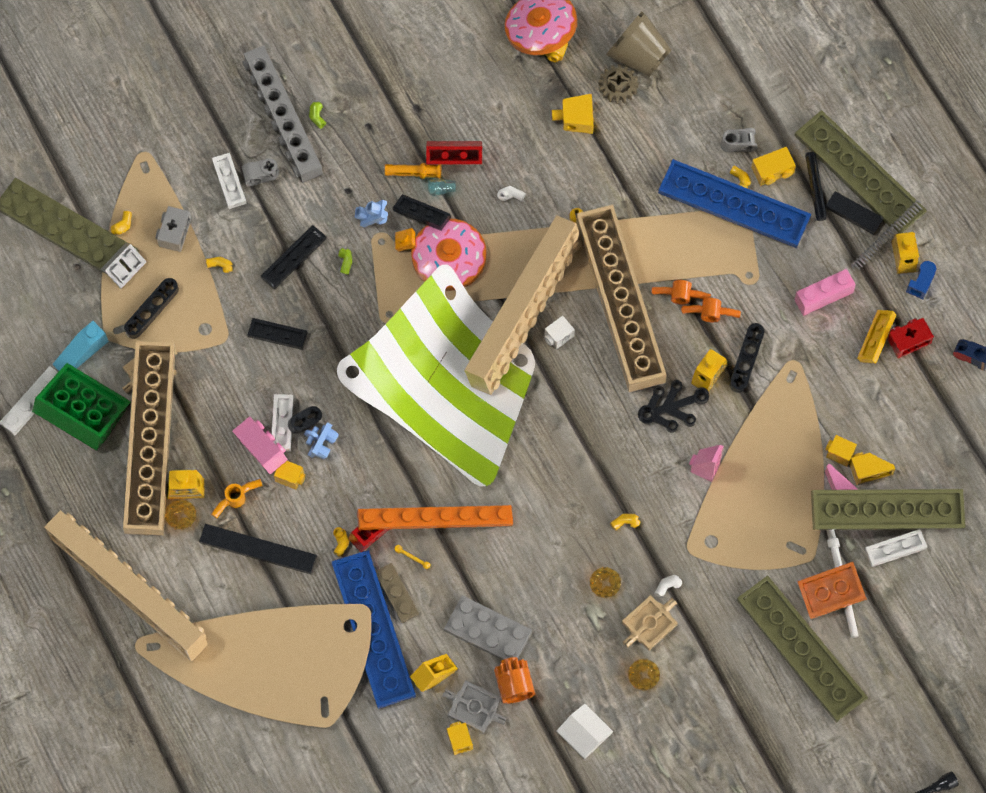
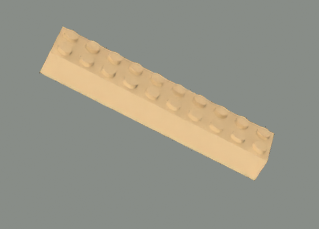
[576,205,667,392]
[464,215,582,395]
[123,341,175,535]
[44,510,208,662]

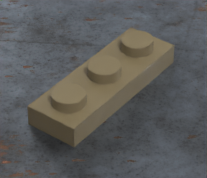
[376,563,419,624]

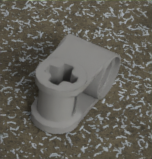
[721,128,758,153]
[242,158,279,186]

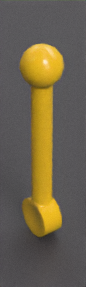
[395,545,430,569]

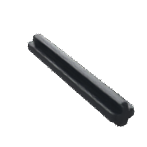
[805,151,827,221]

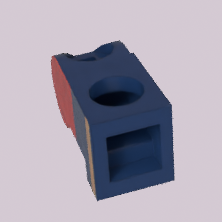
[953,339,986,371]

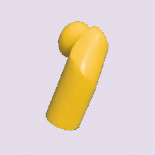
[730,165,751,189]
[110,211,132,235]
[206,256,233,273]
[610,513,640,531]
[333,527,350,557]

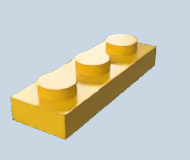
[857,310,896,364]

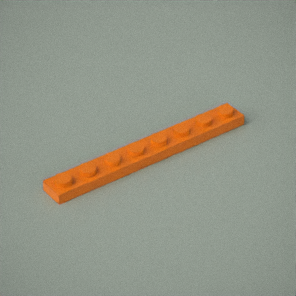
[357,505,513,530]

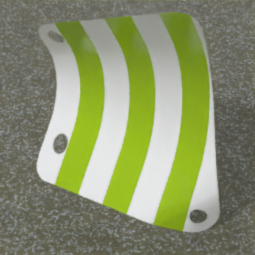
[337,265,535,486]

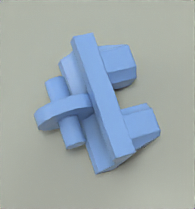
[355,200,388,227]
[304,422,339,459]

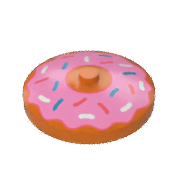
[505,0,578,55]
[411,219,487,291]

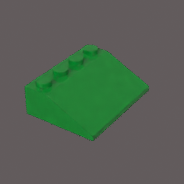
[32,363,131,451]

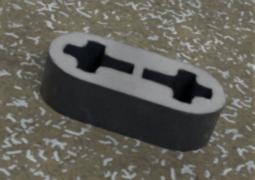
[288,406,322,433]

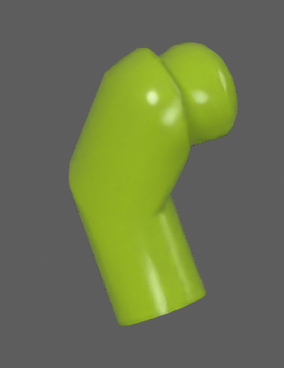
[309,102,326,129]
[338,248,353,275]

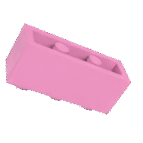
[794,269,856,316]
[232,416,288,474]

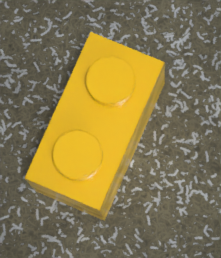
[751,147,796,186]

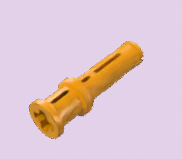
[385,163,442,180]

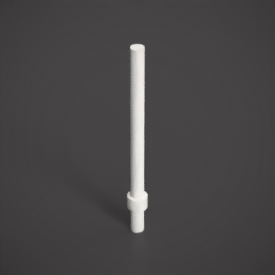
[827,530,859,638]

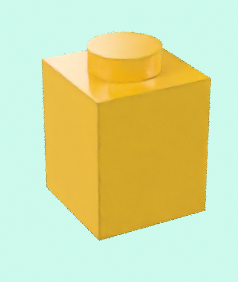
[825,435,857,467]
[274,461,306,490]
[447,722,473,755]

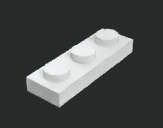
[212,153,247,209]
[272,394,294,452]
[865,529,927,567]

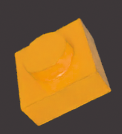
[395,228,415,252]

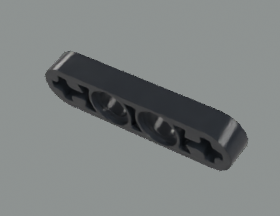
[124,278,179,339]
[730,323,764,393]

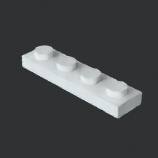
[0,366,58,436]

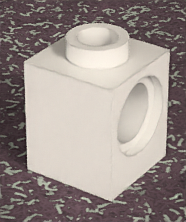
[544,316,575,350]

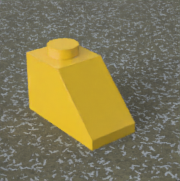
[849,452,895,485]
[410,654,458,692]

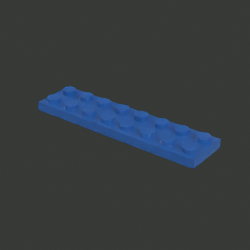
[658,159,811,248]
[331,550,416,709]

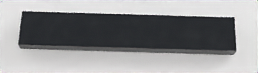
[199,524,317,575]

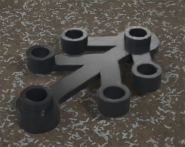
[638,380,709,433]

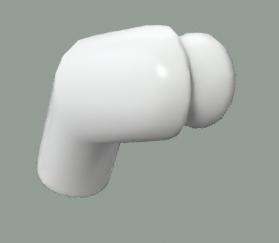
[497,186,526,201]
[654,575,682,598]

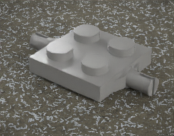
[442,680,507,734]

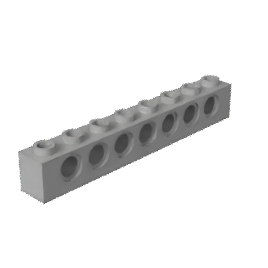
[242,45,323,183]

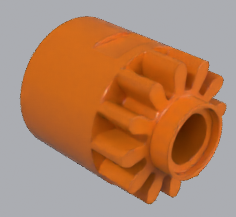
[494,657,535,704]

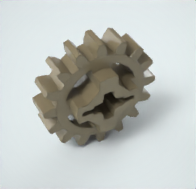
[598,64,639,104]

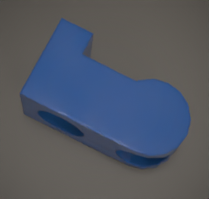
[906,261,937,299]

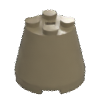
[607,11,672,77]

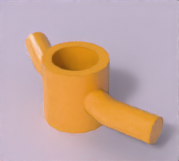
[211,479,262,519]

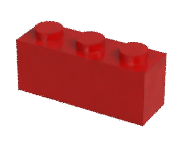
[426,141,482,164]

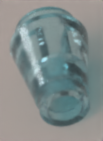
[428,178,456,196]

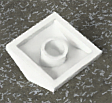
[557,704,613,759]

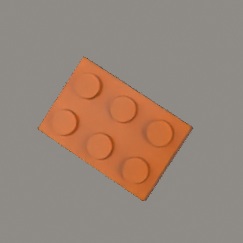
[797,562,867,619]

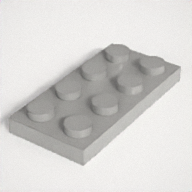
[444,595,532,660]

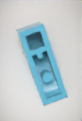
[53,321,109,371]

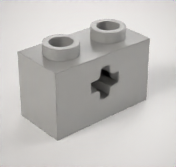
[156,206,192,252]

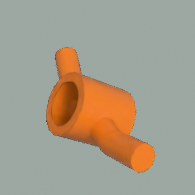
[652,280,711,305]
[681,298,741,323]

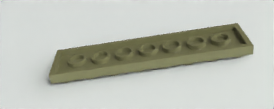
[794,110,927,234]
[0,177,139,275]
[811,489,965,530]
[737,575,868,723]

